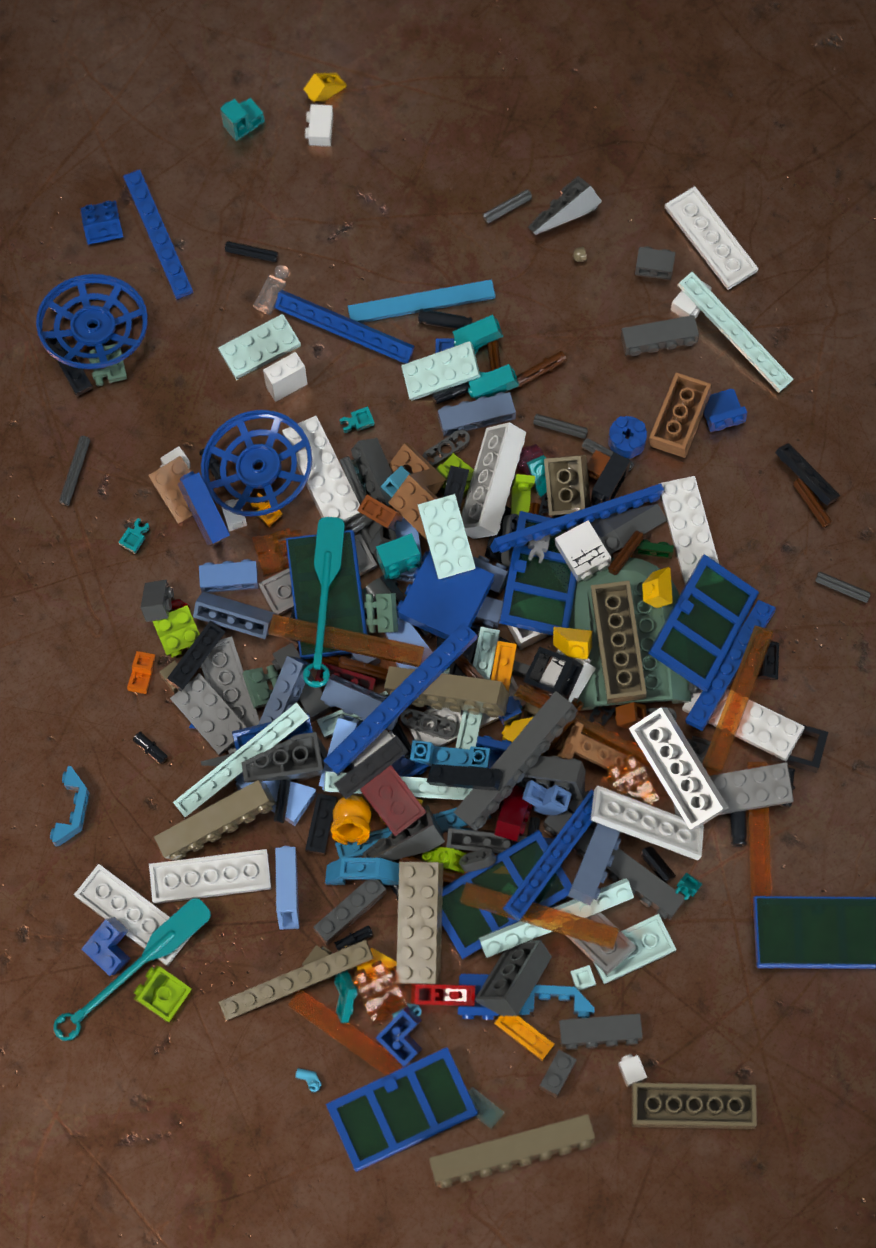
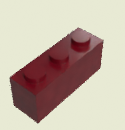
[315,662,378,692]
[494,785,533,841]

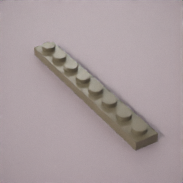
[219,940,374,1021]

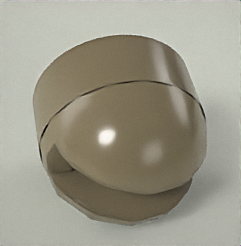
[573,246,587,262]

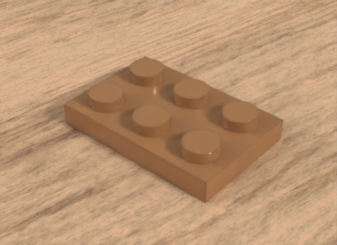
[148,456,192,524]

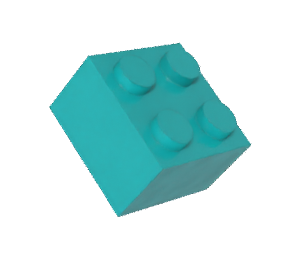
[376,533,421,580]

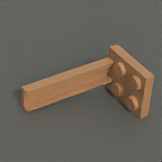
[545,721,645,783]

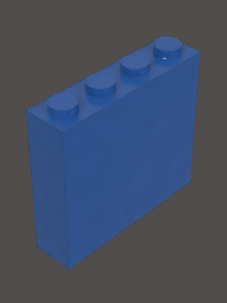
[177,471,230,545]
[397,550,494,640]

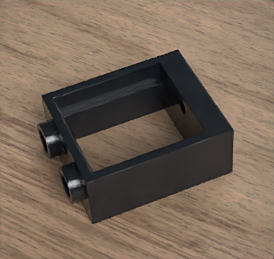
[591,452,630,506]
[523,647,584,700]
[771,724,828,773]

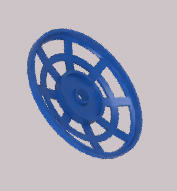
[36,274,148,369]
[201,410,312,516]

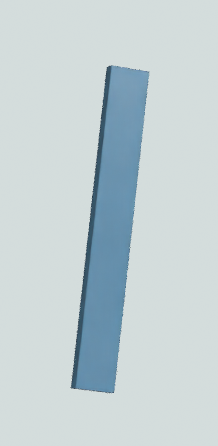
[348,279,495,323]
[335,808,491,859]

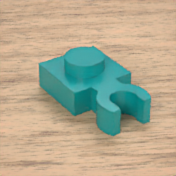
[340,406,375,433]
[118,518,150,554]
[675,872,703,900]

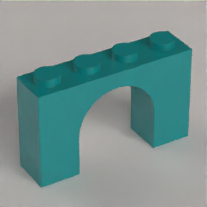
[452,315,520,400]

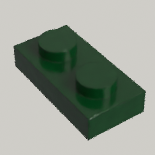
[634,540,674,559]

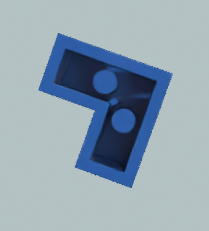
[82,917,131,976]
[376,1006,422,1067]

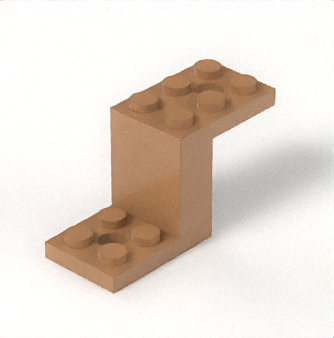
[388,442,447,540]

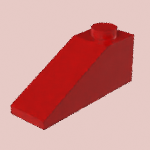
[411,984,475,1006]

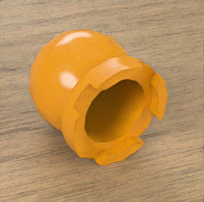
[331,795,372,845]

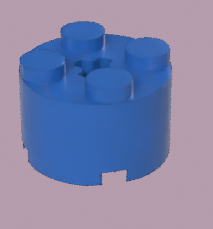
[608,416,647,459]

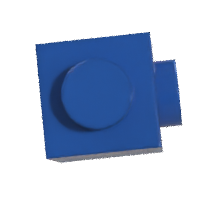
[498,696,523,727]

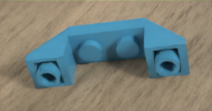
[410,740,490,768]
[50,766,90,847]
[325,858,399,885]
[519,985,595,1018]

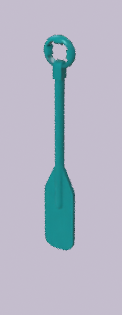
[303,517,345,688]
[53,898,211,1041]

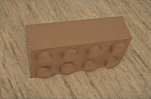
[649,373,712,458]

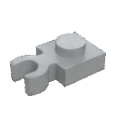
[528,534,551,563]

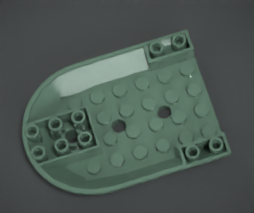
[569,557,691,711]

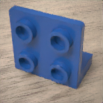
[80,201,123,245]

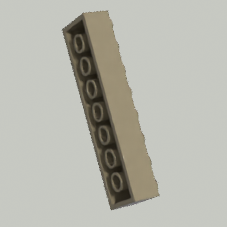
[429,1114,595,1189]

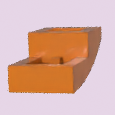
[127,651,155,694]

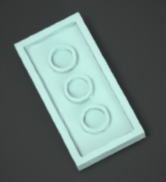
[218,314,301,380]
[401,341,481,401]
[417,494,476,579]
[593,914,676,984]

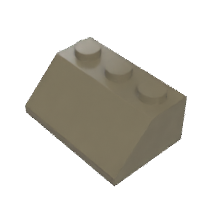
[544,455,591,515]

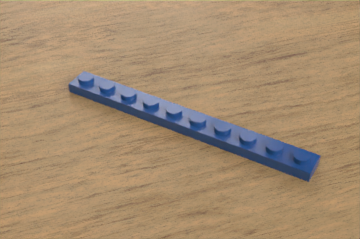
[490,483,664,553]
[323,622,478,775]

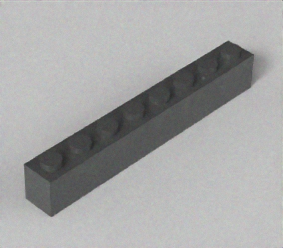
[454,691,578,831]
[543,811,685,920]

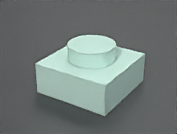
[570,965,596,991]

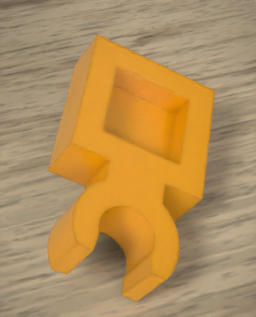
[250,493,283,527]

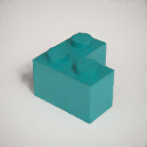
[220,98,265,141]

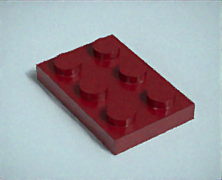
[359,765,426,836]

